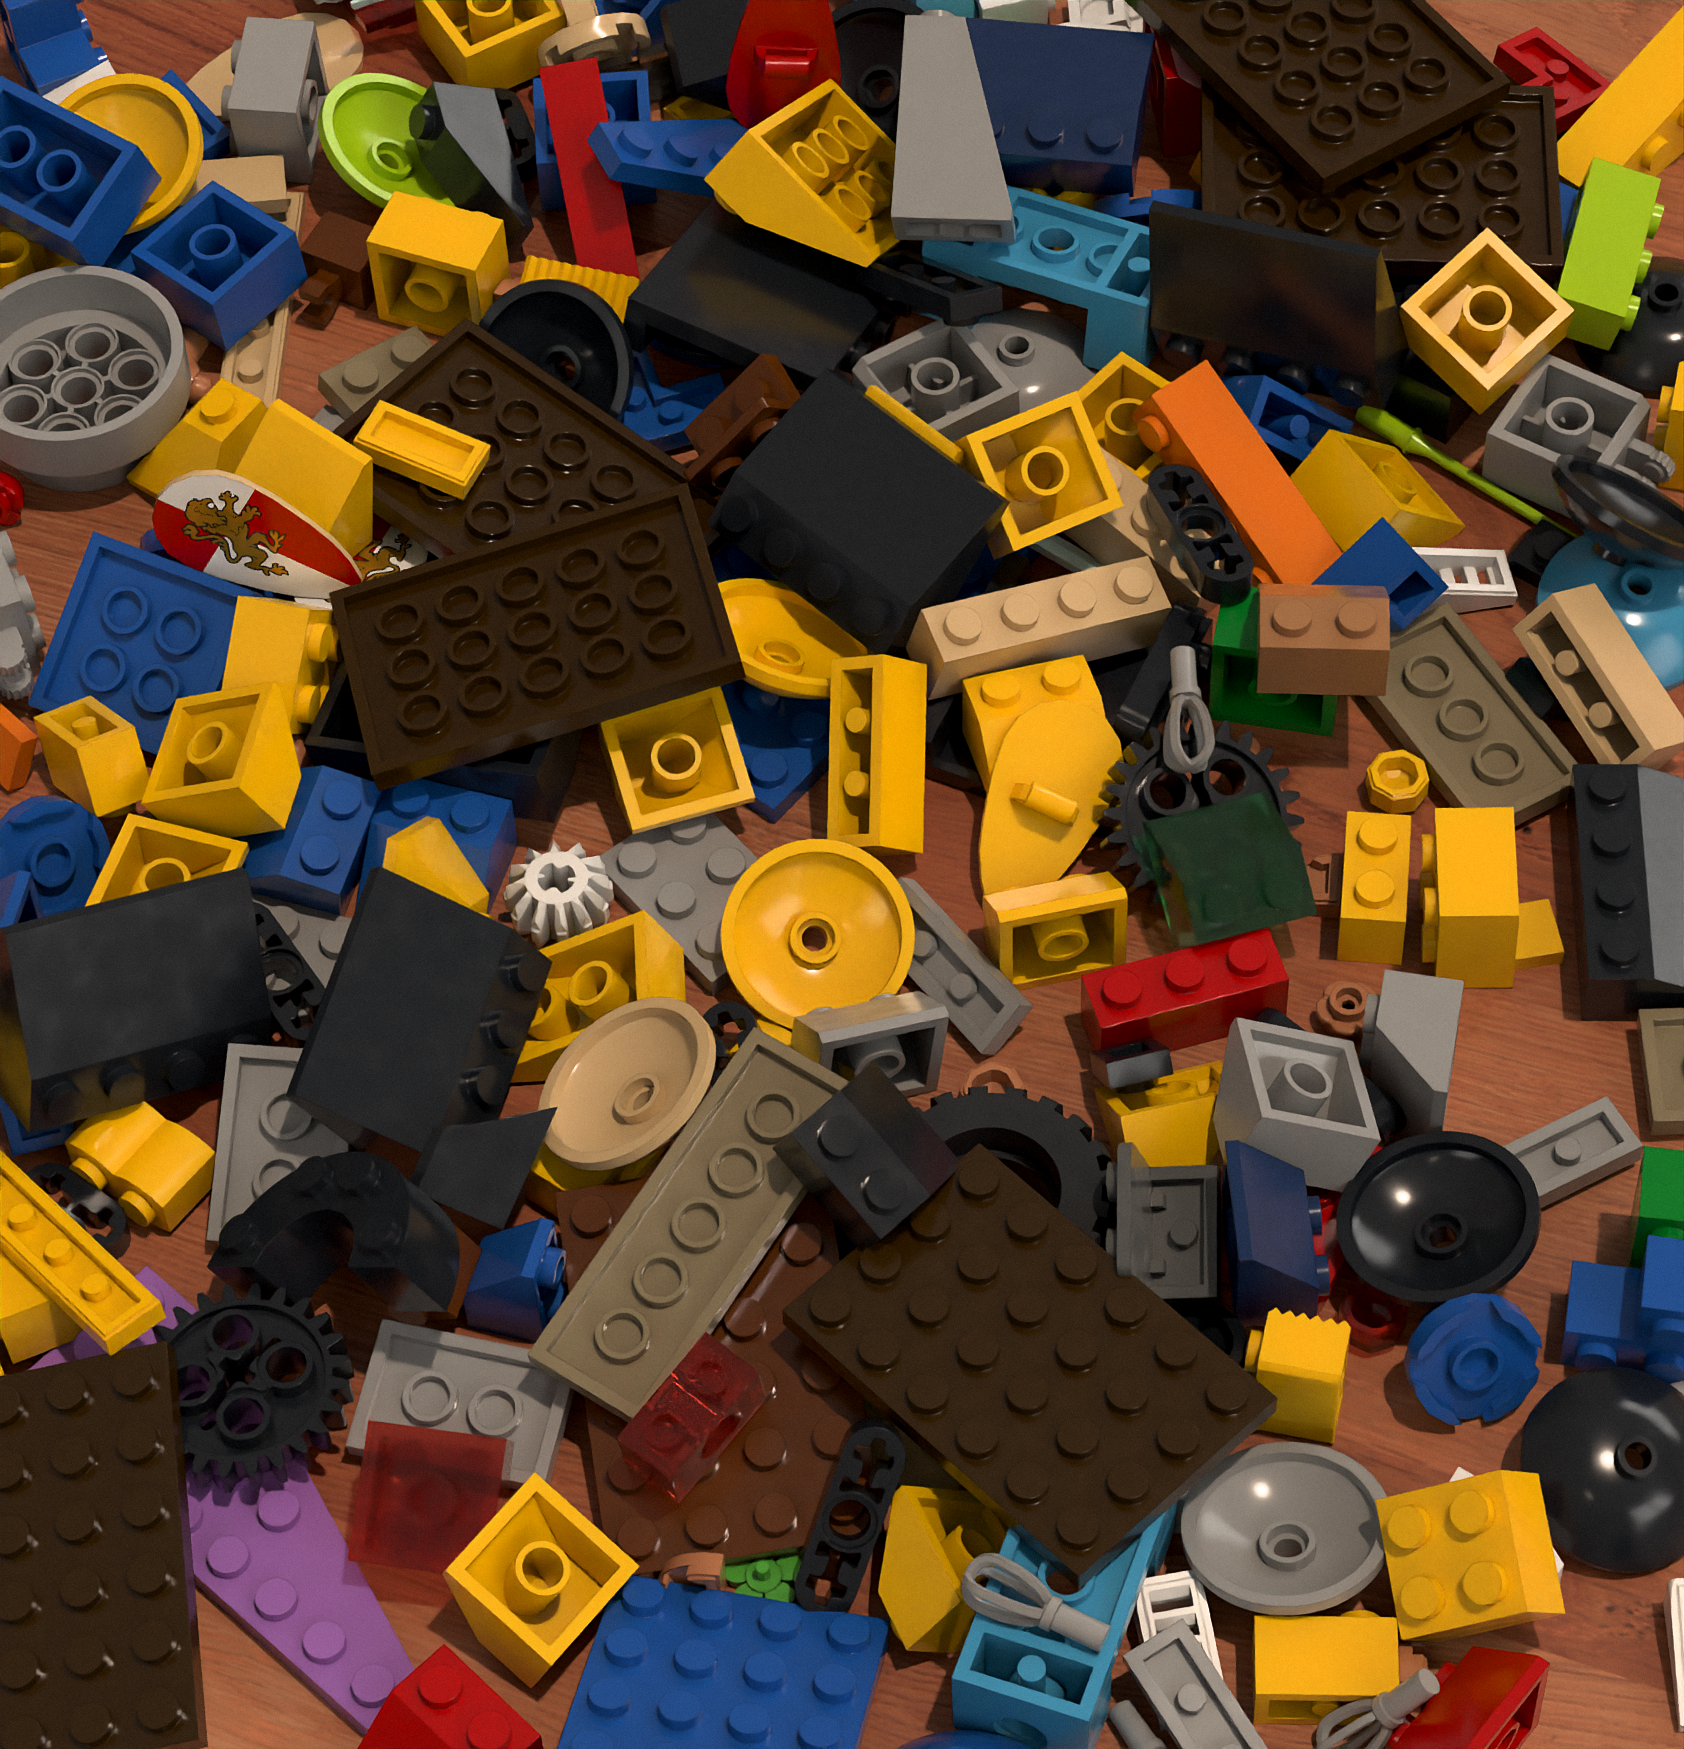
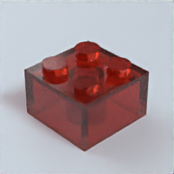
[348,1420,515,1574]

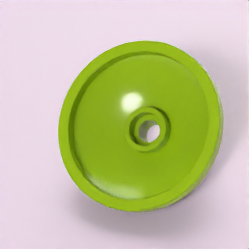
[318,73,456,209]

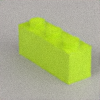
[1551,157,1664,351]

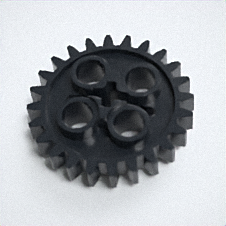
[1096,720,1304,925]
[152,1282,355,1493]

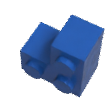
[0,0,108,96]
[1559,1235,1684,1384]

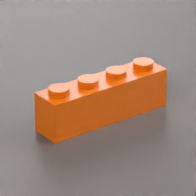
[1131,359,1343,587]

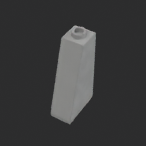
[891,10,1016,243]

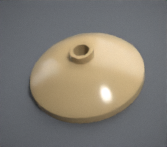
[538,997,716,1170]

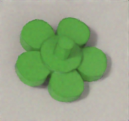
[725,1555,799,1603]

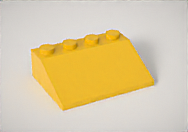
[704,78,903,268]

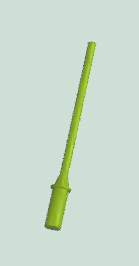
[1355,405,1579,538]

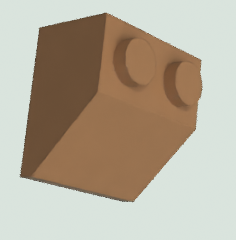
[1257,583,1390,696]

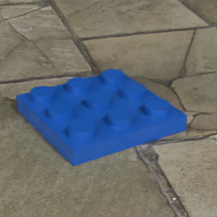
[27,531,263,755]

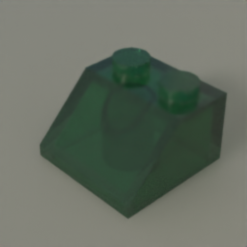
[1142,792,1317,948]

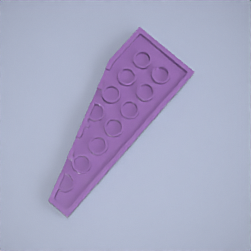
[29,1266,415,1736]

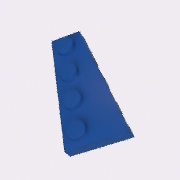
[587,118,748,198]

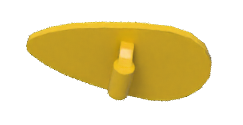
[978,699,1124,896]

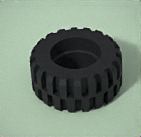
[914,1086,1117,1251]

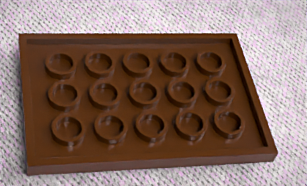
[555,1176,886,1579]

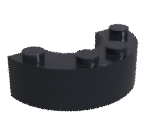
[207,1151,460,1312]

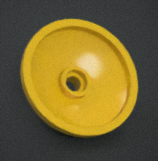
[59,73,204,235]
[718,578,875,699]
[720,839,915,1030]

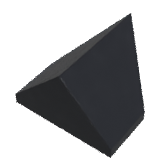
[410,1107,558,1230]

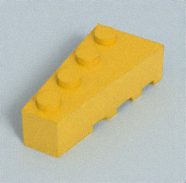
[1557,5,1684,190]

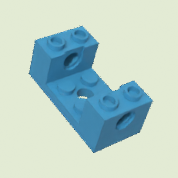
[918,184,1158,370]
[951,1502,1177,1749]

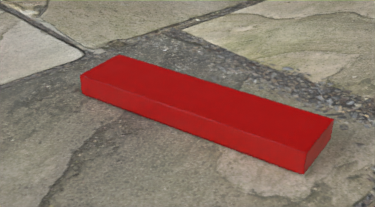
[539,57,641,281]

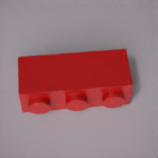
[1081,927,1289,1052]

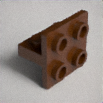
[683,353,801,488]

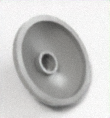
[969,308,1100,413]
[1181,1442,1387,1615]

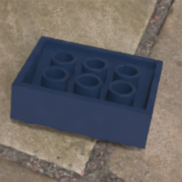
[895,17,1155,197]

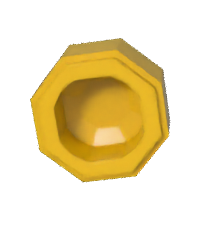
[1365,749,1429,814]

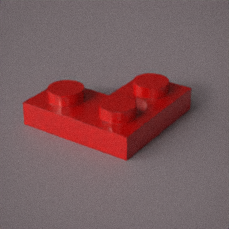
[1493,26,1611,134]

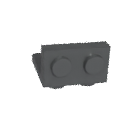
[1106,1142,1221,1305]

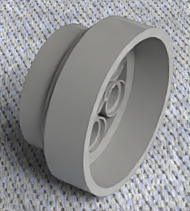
[0,265,191,492]

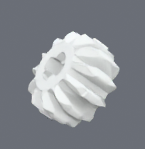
[504,839,614,949]

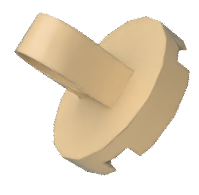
[537,0,651,73]

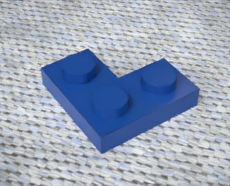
[620,348,726,452]

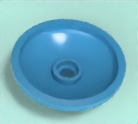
[1535,534,1684,691]

